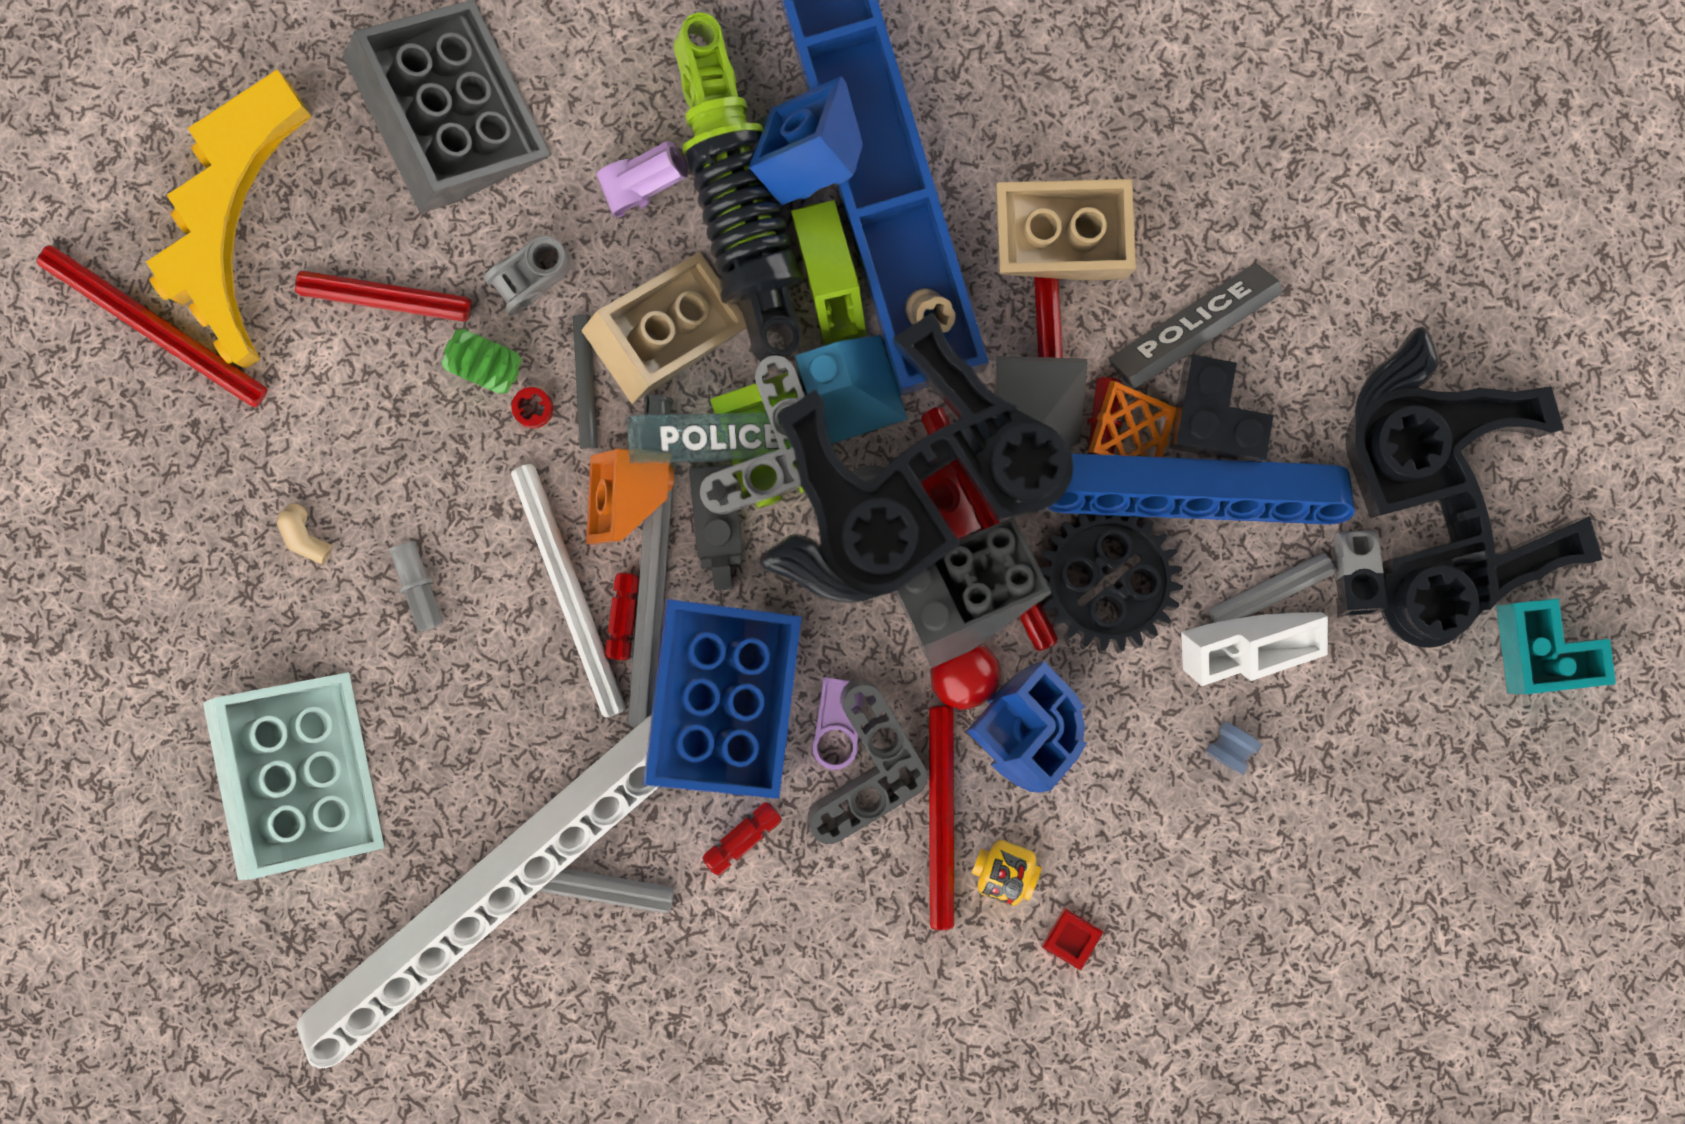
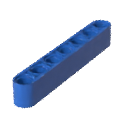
[1048,453,1355,525]

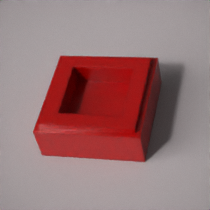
[1041,907,1104,971]

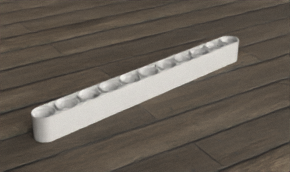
[296,714,658,1068]

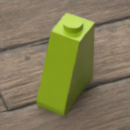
[791,200,867,346]

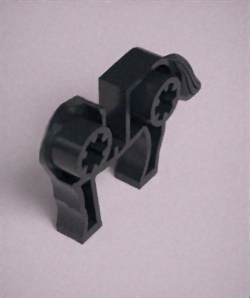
[759,312,1073,603]
[1345,327,1603,648]

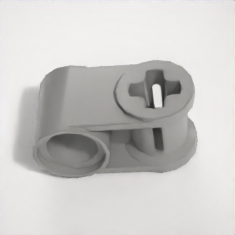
[483,236,571,316]

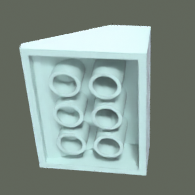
[203,672,384,880]

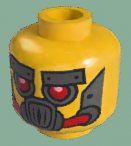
[972,839,1042,906]

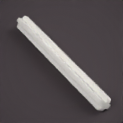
[511,464,626,717]

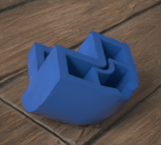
[967,661,1087,793]

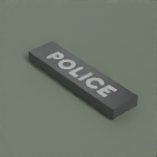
[1108,263,1283,389]

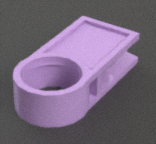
[813,677,864,770]

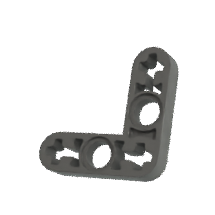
[807,679,928,844]

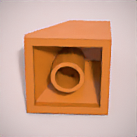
[586,449,674,545]

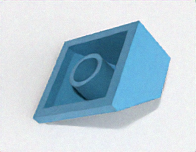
[795,335,907,444]

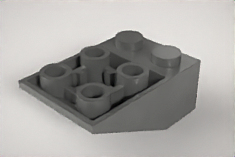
[896,517,1051,668]

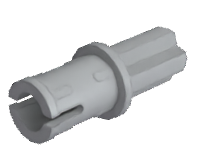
[389,541,443,632]

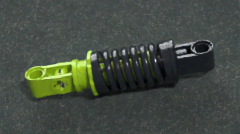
[673,12,804,362]

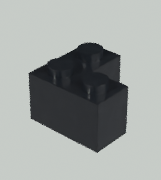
[1169,354,1274,462]

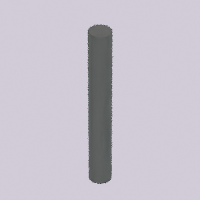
[572,315,598,449]

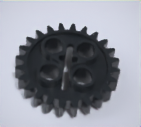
[1039,514,1183,654]

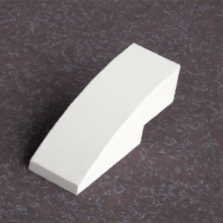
[1181,612,1328,686]

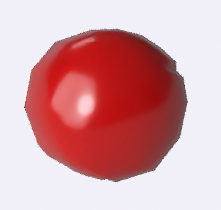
[930,644,1001,710]

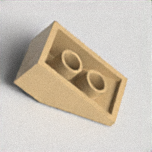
[996,179,1136,281]
[581,252,747,404]

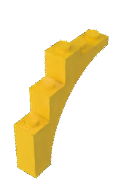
[146,69,312,369]

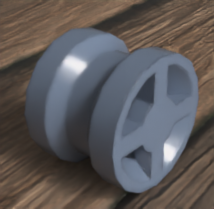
[1205,721,1263,776]

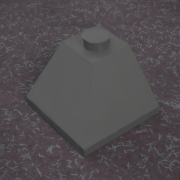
[994,356,1088,448]

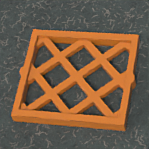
[1088,381,1176,457]

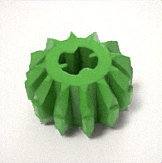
[441,329,522,394]

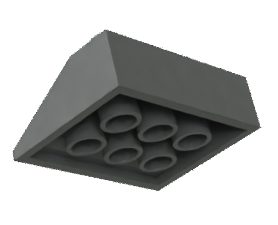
[342,0,551,214]

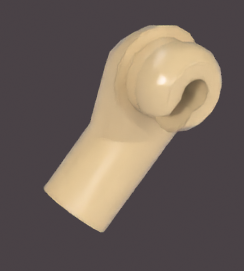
[276,503,333,565]

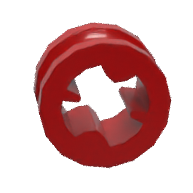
[511,387,554,429]

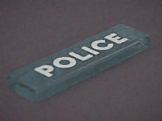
[627,413,792,464]

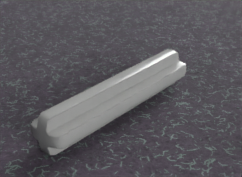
[1209,553,1335,623]
[540,868,674,914]

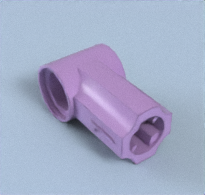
[597,141,689,217]

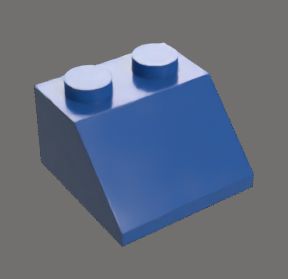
[749,76,863,205]

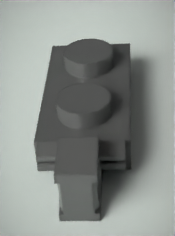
[689,464,743,591]

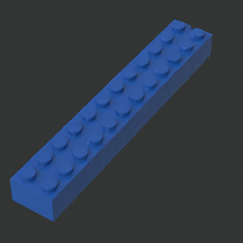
[780,0,989,396]

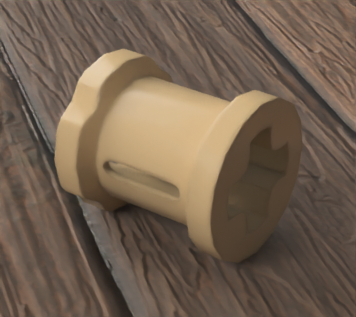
[905,288,956,333]

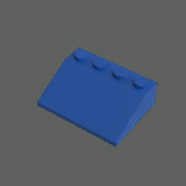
[643,599,802,799]

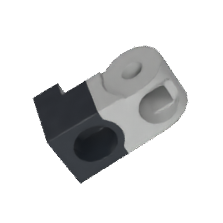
[1334,530,1388,616]

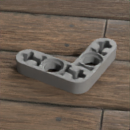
[700,355,805,515]

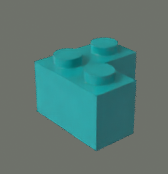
[1496,598,1616,695]

